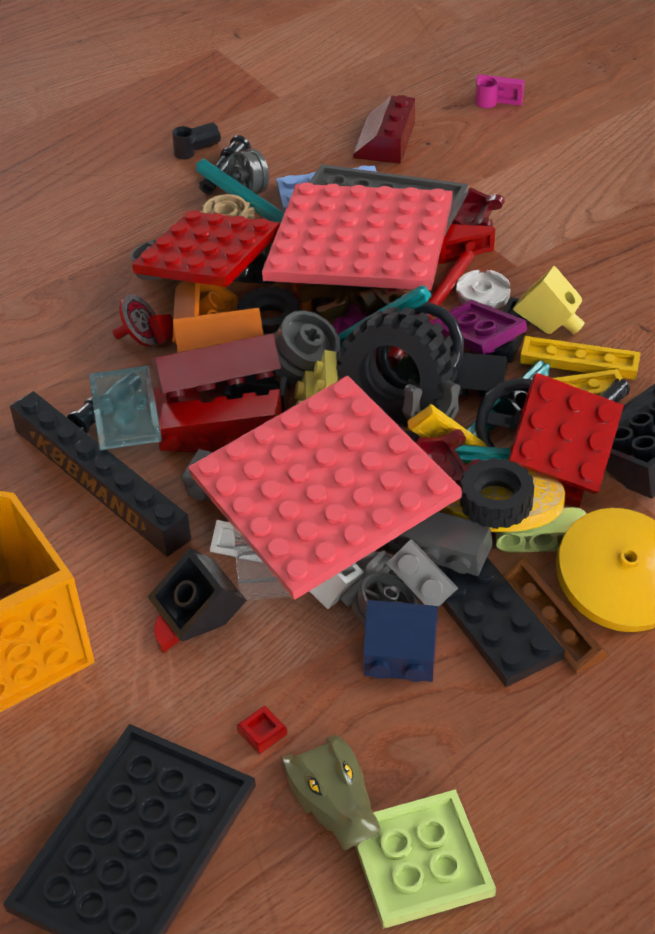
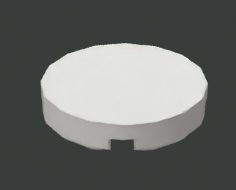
[456,270,511,309]

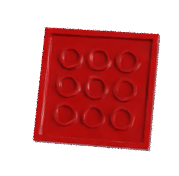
[132,210,280,287]

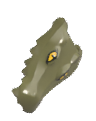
[281,734,381,850]

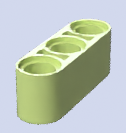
[495,508,587,552]

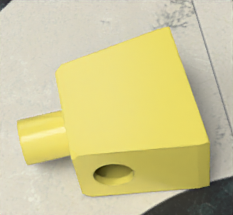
[513,266,585,335]

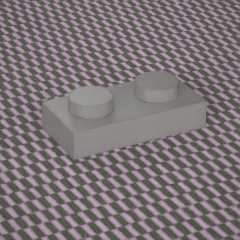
[386,539,458,607]

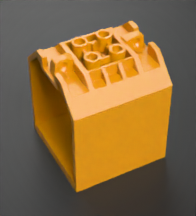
[0,491,95,713]

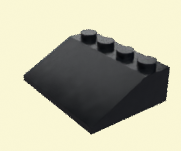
[606,384,655,499]

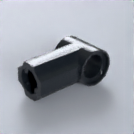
[172,122,221,159]

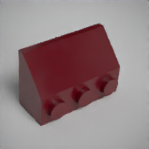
[353,95,415,164]

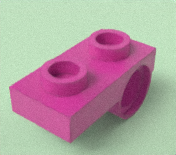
[475,74,525,108]

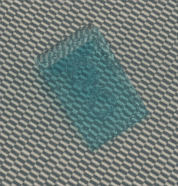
[89,366,162,450]

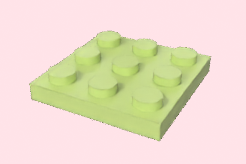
[355,789,496,929]

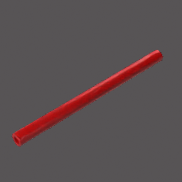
[389,250,474,368]

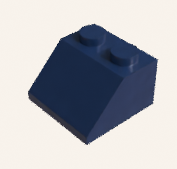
[363,600,438,682]

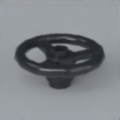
[377,302,464,390]
[475,378,532,447]

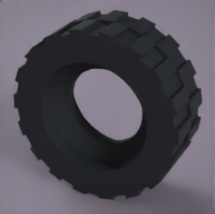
[238,286,300,335]
[460,458,534,529]

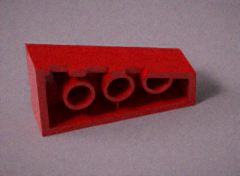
[156,389,282,453]

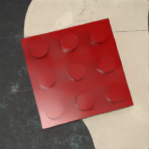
[507,373,624,494]

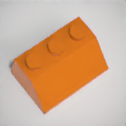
[172,281,238,344]
[173,308,263,353]

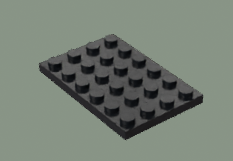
[3,724,256,934]

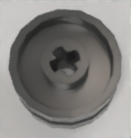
[274,311,340,385]

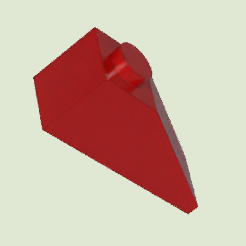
[437,224,495,265]

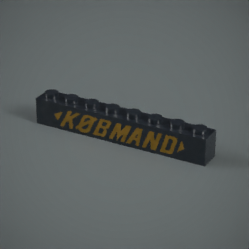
[10,391,192,557]

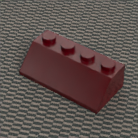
[151,333,281,398]

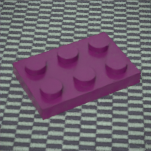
[430,299,527,355]

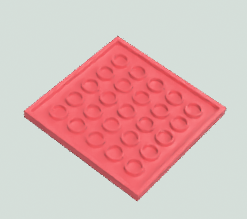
[262,182,452,291]
[188,376,462,600]

